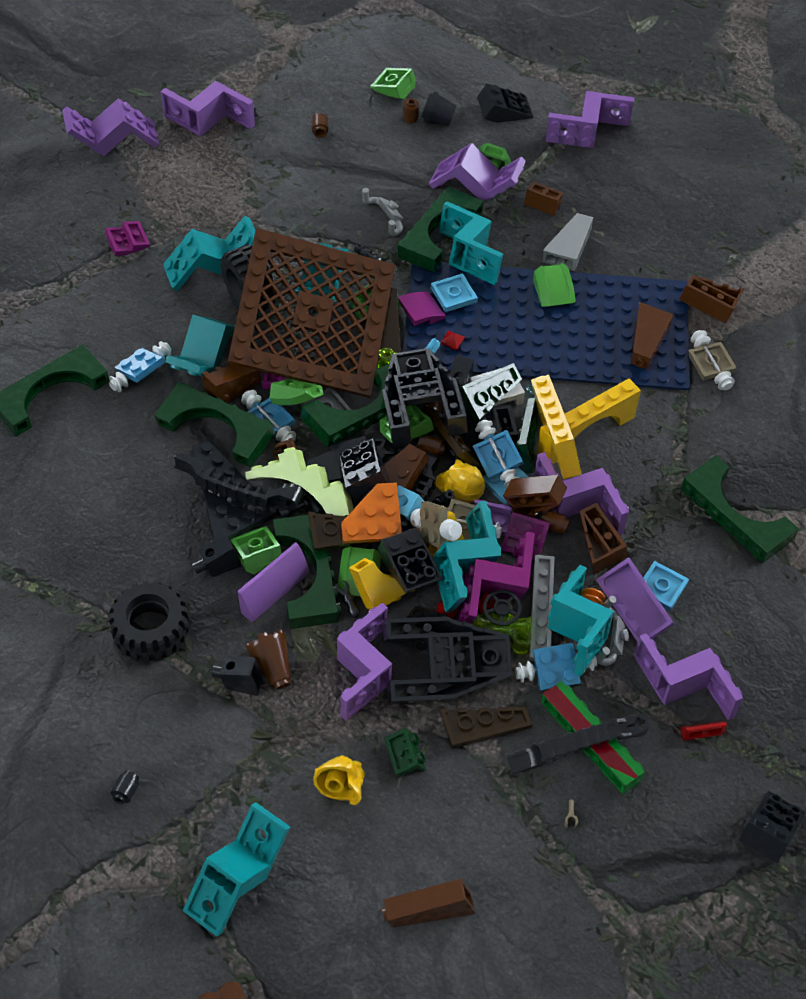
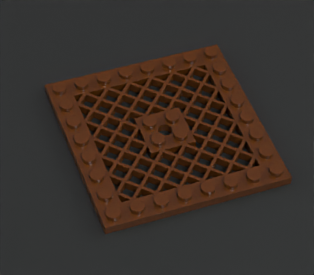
[227,228,395,398]

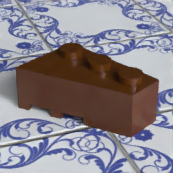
[580,502,627,575]

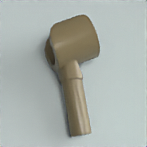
[564,800,578,828]

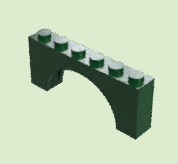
[397,187,484,273]
[0,344,109,436]
[301,363,390,448]
[154,382,275,468]
[681,455,799,563]
[273,513,341,629]

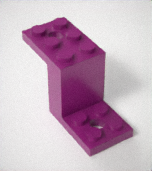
[458,532,535,624]

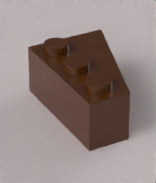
[679,275,744,323]
[202,364,261,404]
[384,444,429,491]
[503,475,567,517]

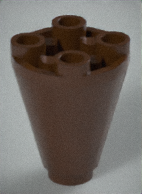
[245,630,291,690]

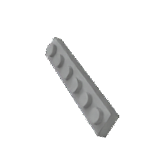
[529,555,555,661]

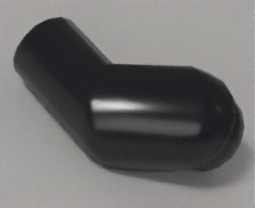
[432,490,455,508]

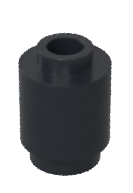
[111,770,139,804]

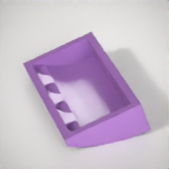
[238,542,309,622]
[596,557,675,642]

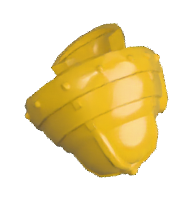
[436,459,485,503]
[313,755,365,805]

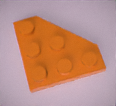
[341,483,402,543]

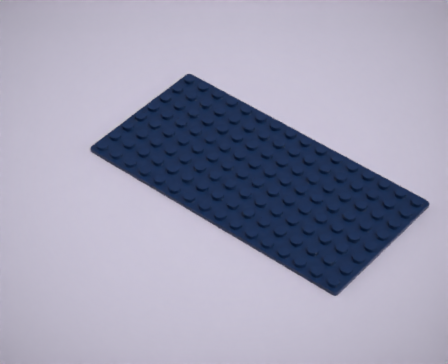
[403,262,690,390]

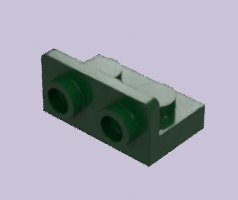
[384,728,426,777]

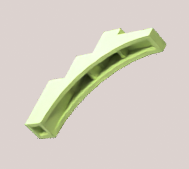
[245,447,354,516]

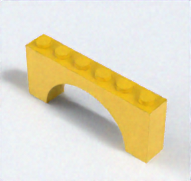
[531,375,582,480]
[536,378,641,463]
[349,511,465,610]

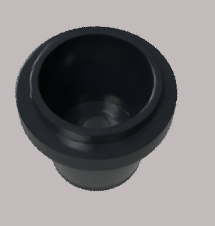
[421,91,457,126]

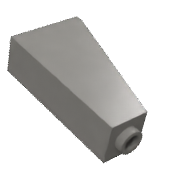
[542,213,593,271]

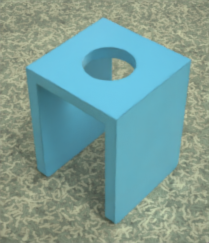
[397,485,425,521]

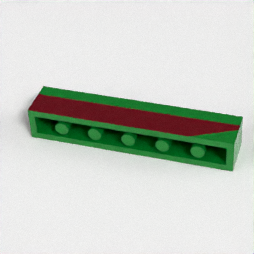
[541,681,645,795]

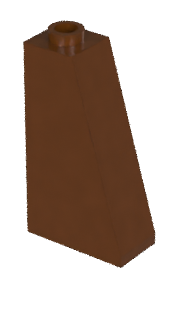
[631,302,673,370]
[382,878,475,928]

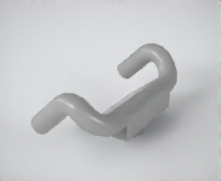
[362,188,403,237]
[596,596,629,666]

